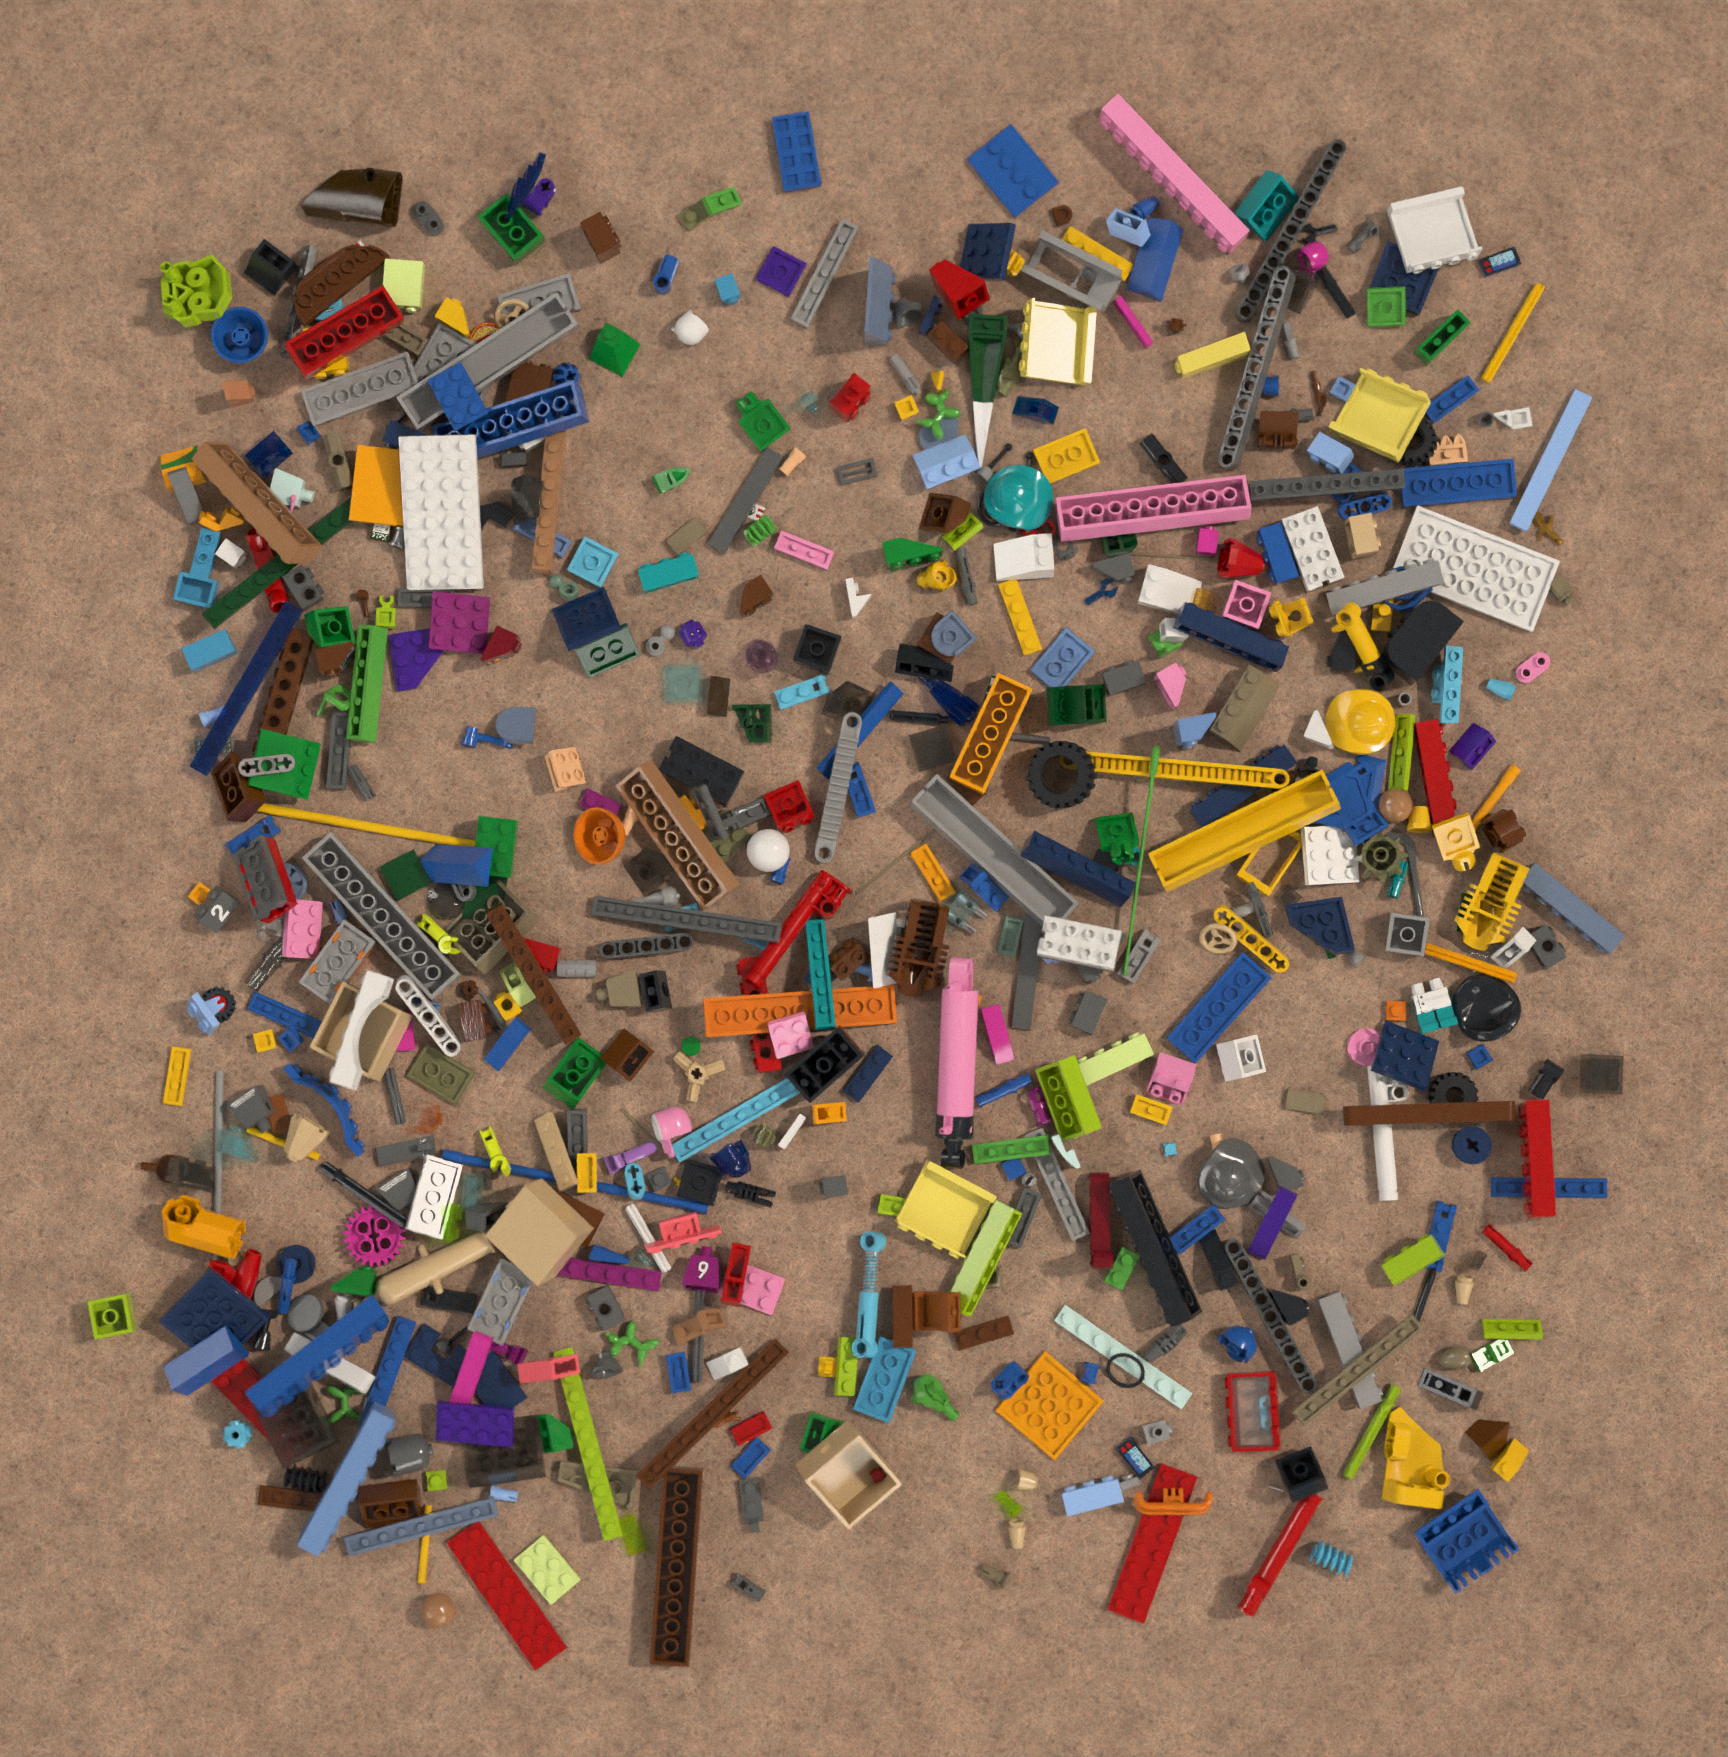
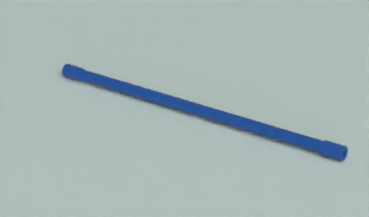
[442,1149,708,1215]

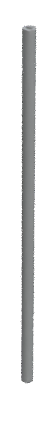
[213,1071,224,1261]

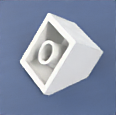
[1216,1035,1266,1082]

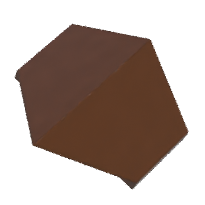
[1465,1419,1510,1461]

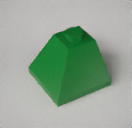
[589,322,641,377]
[331,1265,378,1296]

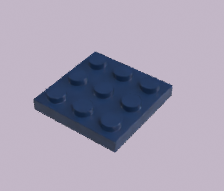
[960,223,1016,281]
[1366,241,1439,316]
[552,587,622,651]
[1370,1021,1439,1091]

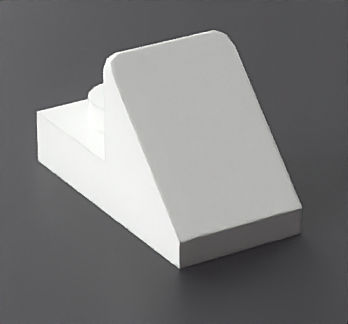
[846,578,872,619]

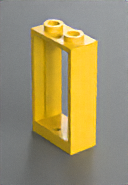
[1235,829,1302,897]

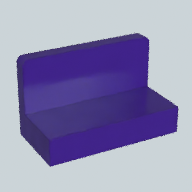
[1450,723,1497,770]

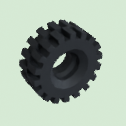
[1399,418,1438,467]
[1428,1072,1479,1103]

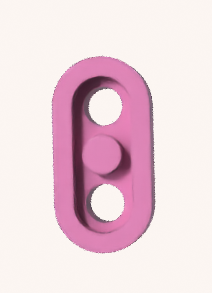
[1515,652,1550,683]

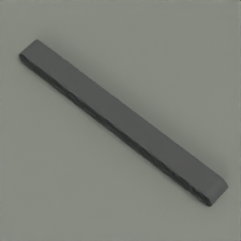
[1236,139,1346,323]
[1218,266,1296,471]

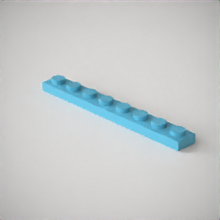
[672,1078,800,1163]

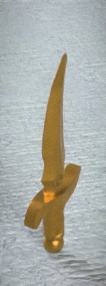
[1517,488,1563,546]

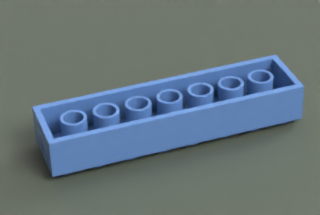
[297,1401,396,1557]

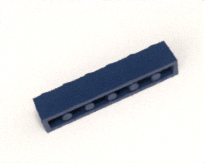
[1173,602,1289,672]
[1189,744,1297,828]
[1020,830,1135,907]

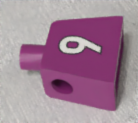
[682,1246,719,1294]

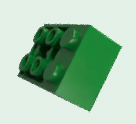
[882,538,944,572]

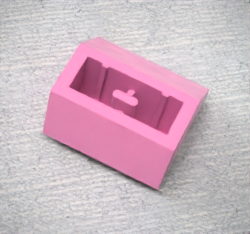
[1145,1052,1196,1106]

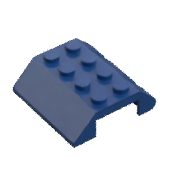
[1414,1489,1520,1594]

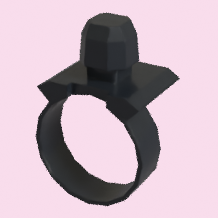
[1294,756,1320,782]

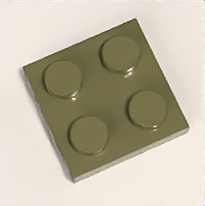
[702,810,751,863]

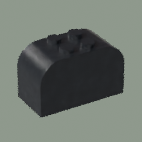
[1383,601,1464,686]

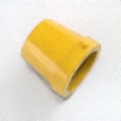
[1407,806,1432,833]

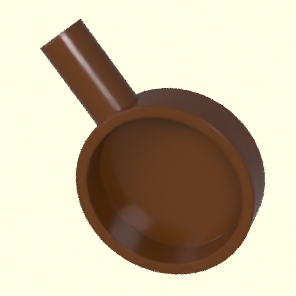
[141,1154,186,1183]

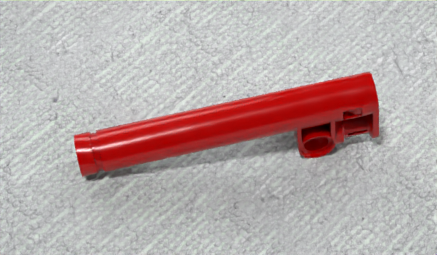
[744,870,852,989]
[1236,1494,1323,1617]

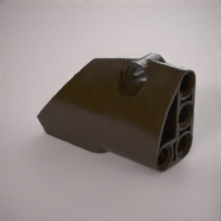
[301,168,403,227]

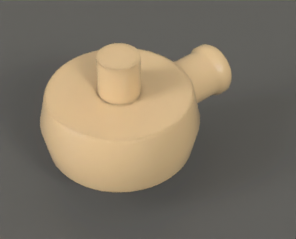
[228,1249,244,1268]

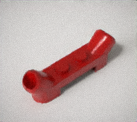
[246,528,289,613]

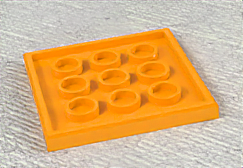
[349,445,404,527]
[995,1351,1104,1461]

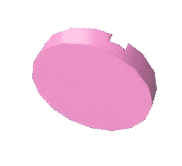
[1347,1028,1380,1066]

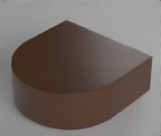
[1051,205,1073,227]

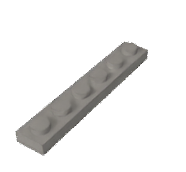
[791,219,859,329]
[1025,1127,1090,1241]

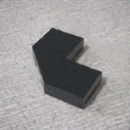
[480,502,516,531]

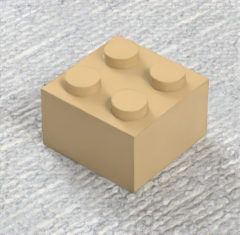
[1344,513,1381,560]

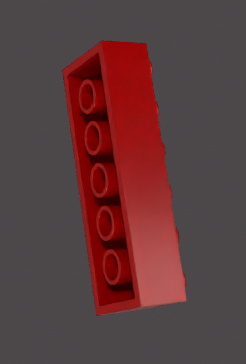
[284,285,404,381]
[1518,1100,1556,1219]

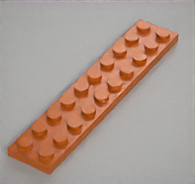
[703,985,897,1037]

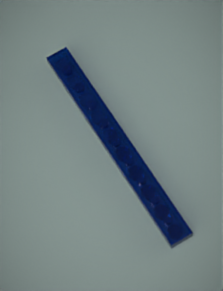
[189,601,304,776]

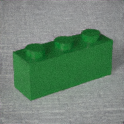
[1414,309,1471,366]

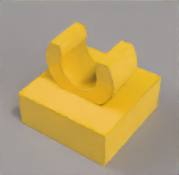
[818,1356,837,1377]

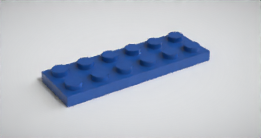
[1401,459,1517,508]
[1166,952,1272,1064]

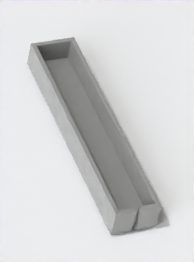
[396,292,579,432]
[909,774,1079,927]

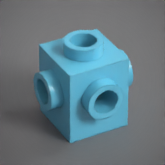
[223,1419,252,1449]

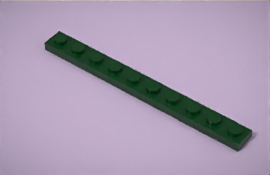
[202,497,353,630]

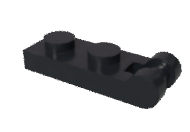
[420,1286,477,1314]

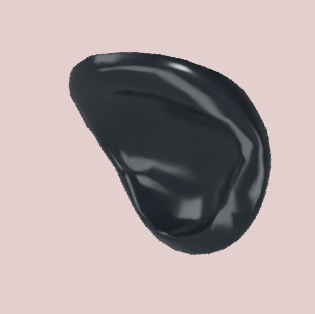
[1452,973,1521,1042]

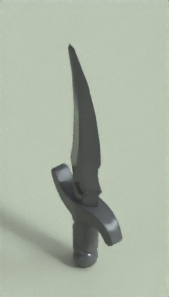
[476,989,518,1048]

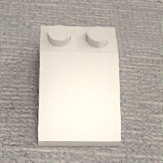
[994,533,1054,581]
[1137,564,1202,614]

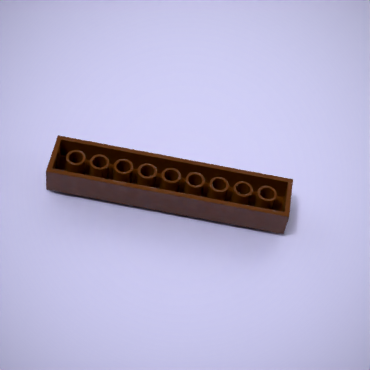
[650,1466,704,1667]

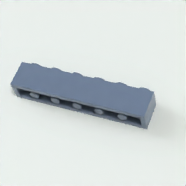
[1521,863,1625,954]

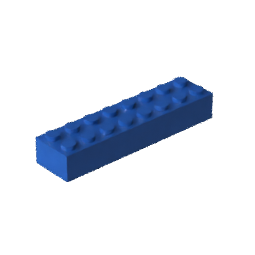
[433,380,589,458]
[245,1295,390,1419]

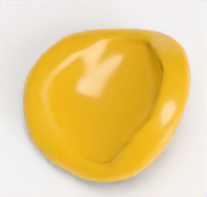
[1325,689,1395,755]

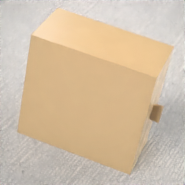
[309,982,413,1081]
[485,1178,594,1286]
[795,1419,902,1530]

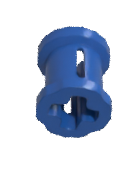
[1080,1361,1101,1385]

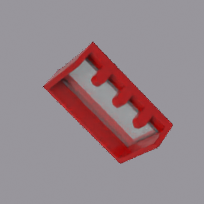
[1224,1371,1281,1452]

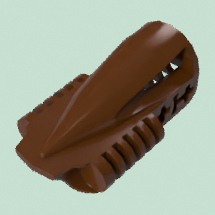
[887,898,949,997]

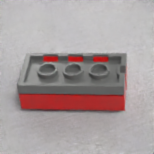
[233,835,298,924]

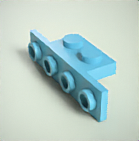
[1431,646,1463,723]

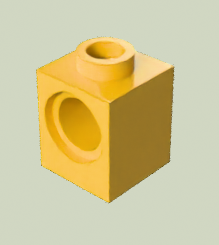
[493,991,524,1022]

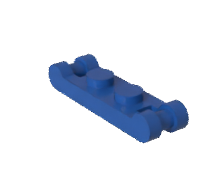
[1425,1201,1457,1273]

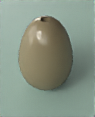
[1439,1346,1472,1370]

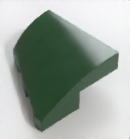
[732,704,772,743]

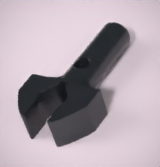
[1300,223,1337,243]

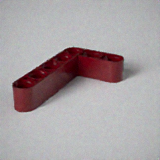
[1089,1172,1113,1269]

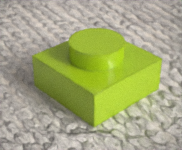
[426,1469,448,1491]

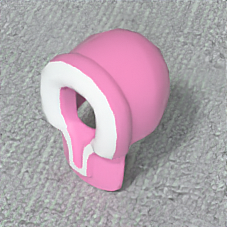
[651,1106,692,1158]

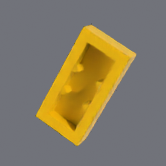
[1370,599,1394,632]
[577,1153,597,1193]

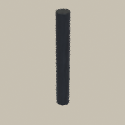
[1414,1270,1437,1322]

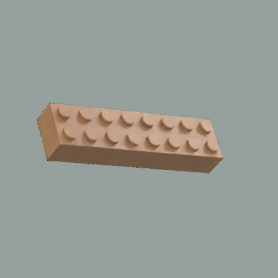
[192,442,322,564]
[615,760,740,911]

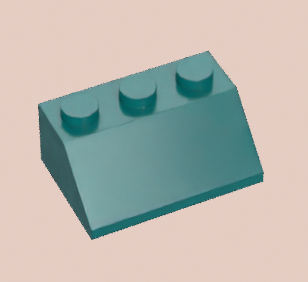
[1234,170,1300,242]

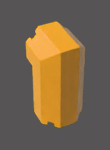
[161,1195,246,1258]

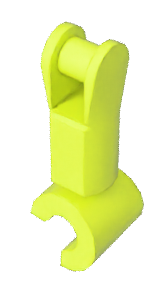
[417,914,460,954]
[479,1126,511,1177]

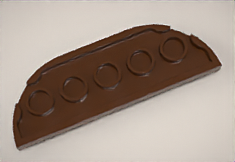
[294,244,390,327]

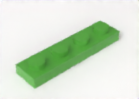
[972,1135,1051,1164]

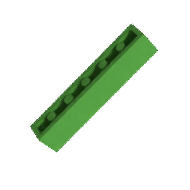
[346,625,388,743]

